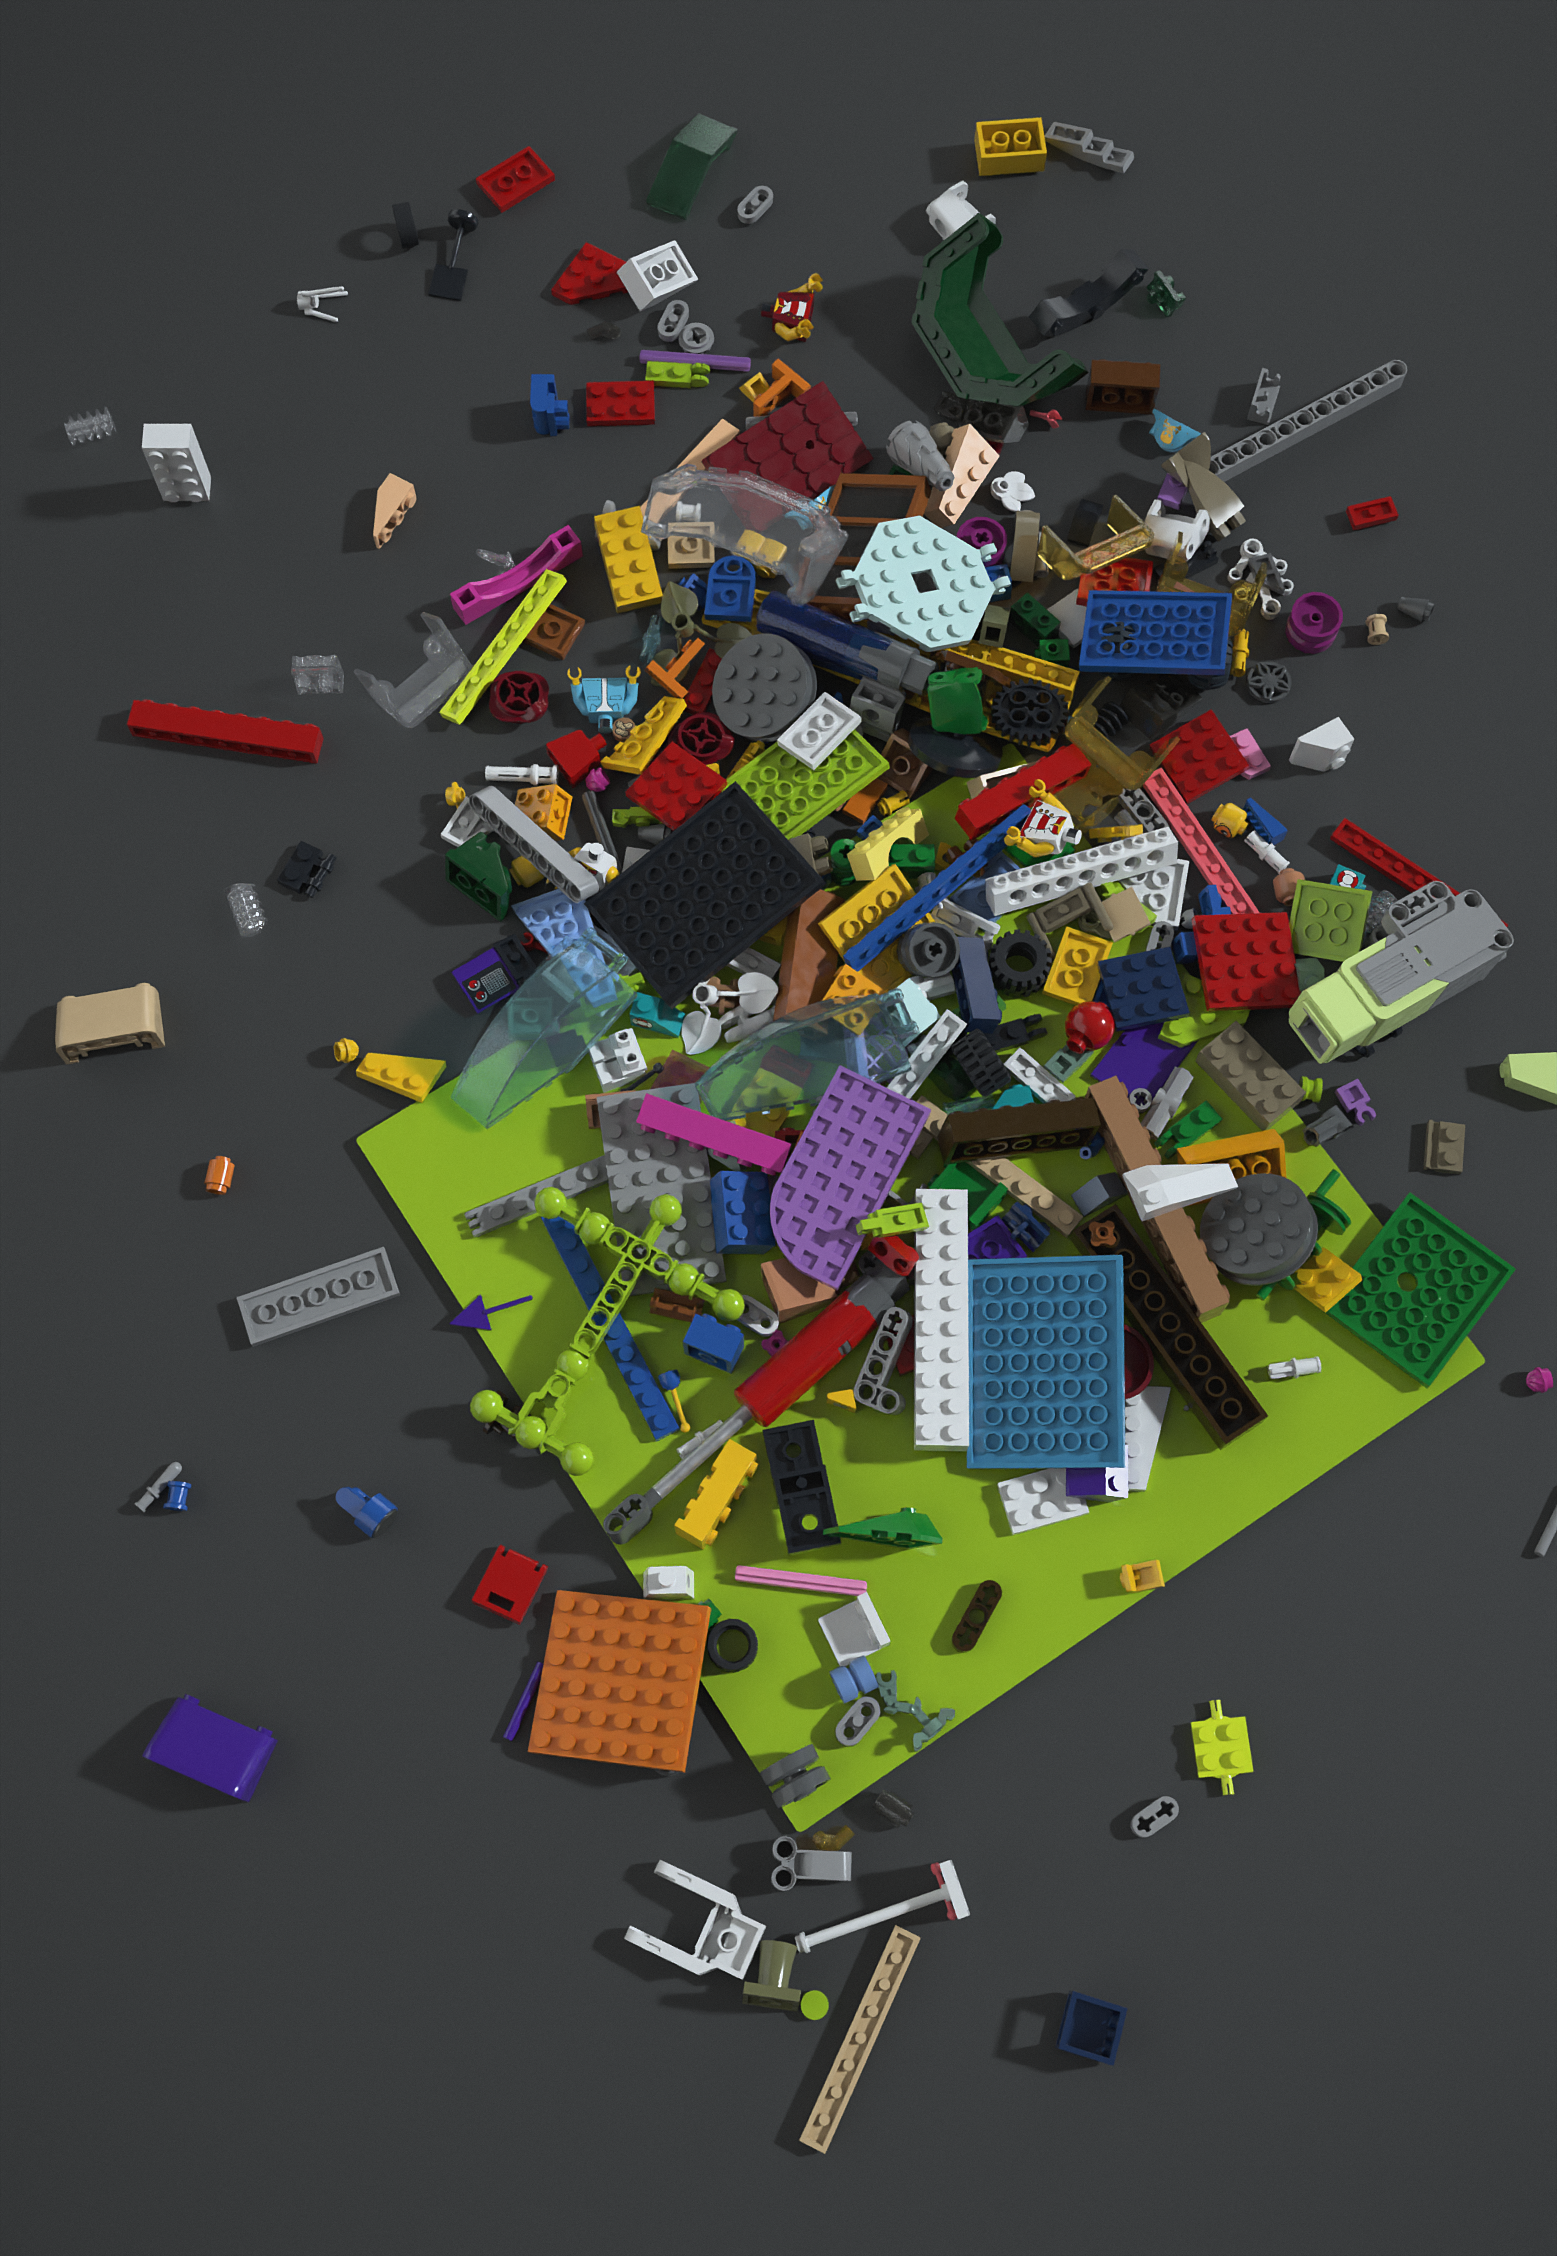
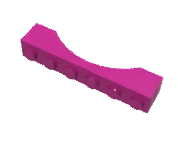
[450,525,583,625]

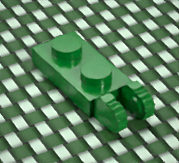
[1154,1100,1222,1159]

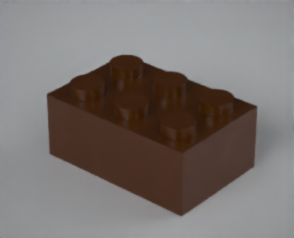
[1085,359,1160,415]

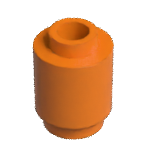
[204,1156,235,1195]

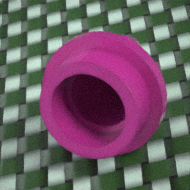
[586,767,610,792]
[1526,1367,1553,1393]

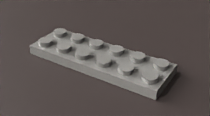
[237,1247,400,1347]

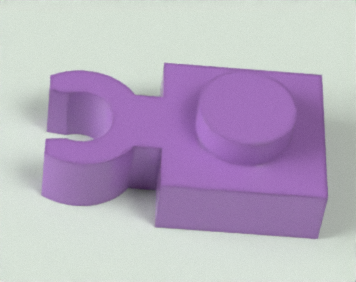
[1334,1079,1376,1126]

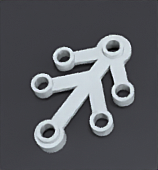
[1227,539,1294,620]

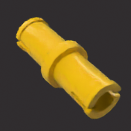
[1230,629,1249,677]

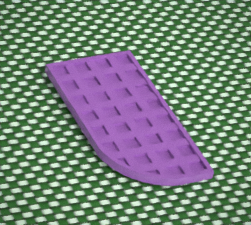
[770,1065,931,1290]

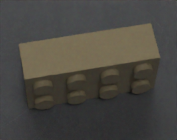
[1195,1021,1306,1131]

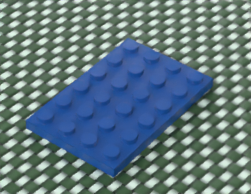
[1079,590,1232,675]

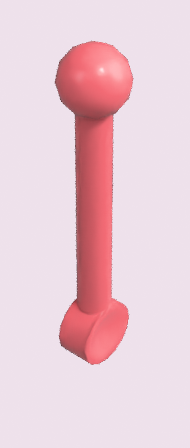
[931,1862,957,1921]

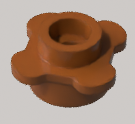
[1089,1221,1116,1247]

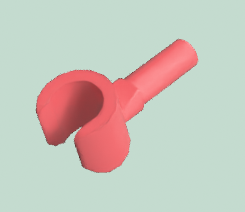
[1030,410,1062,428]

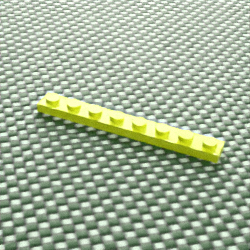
[439,569,567,725]

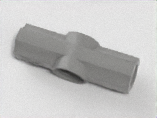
[1141,1067,1194,1140]

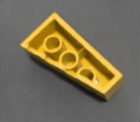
[674,1439,759,1550]

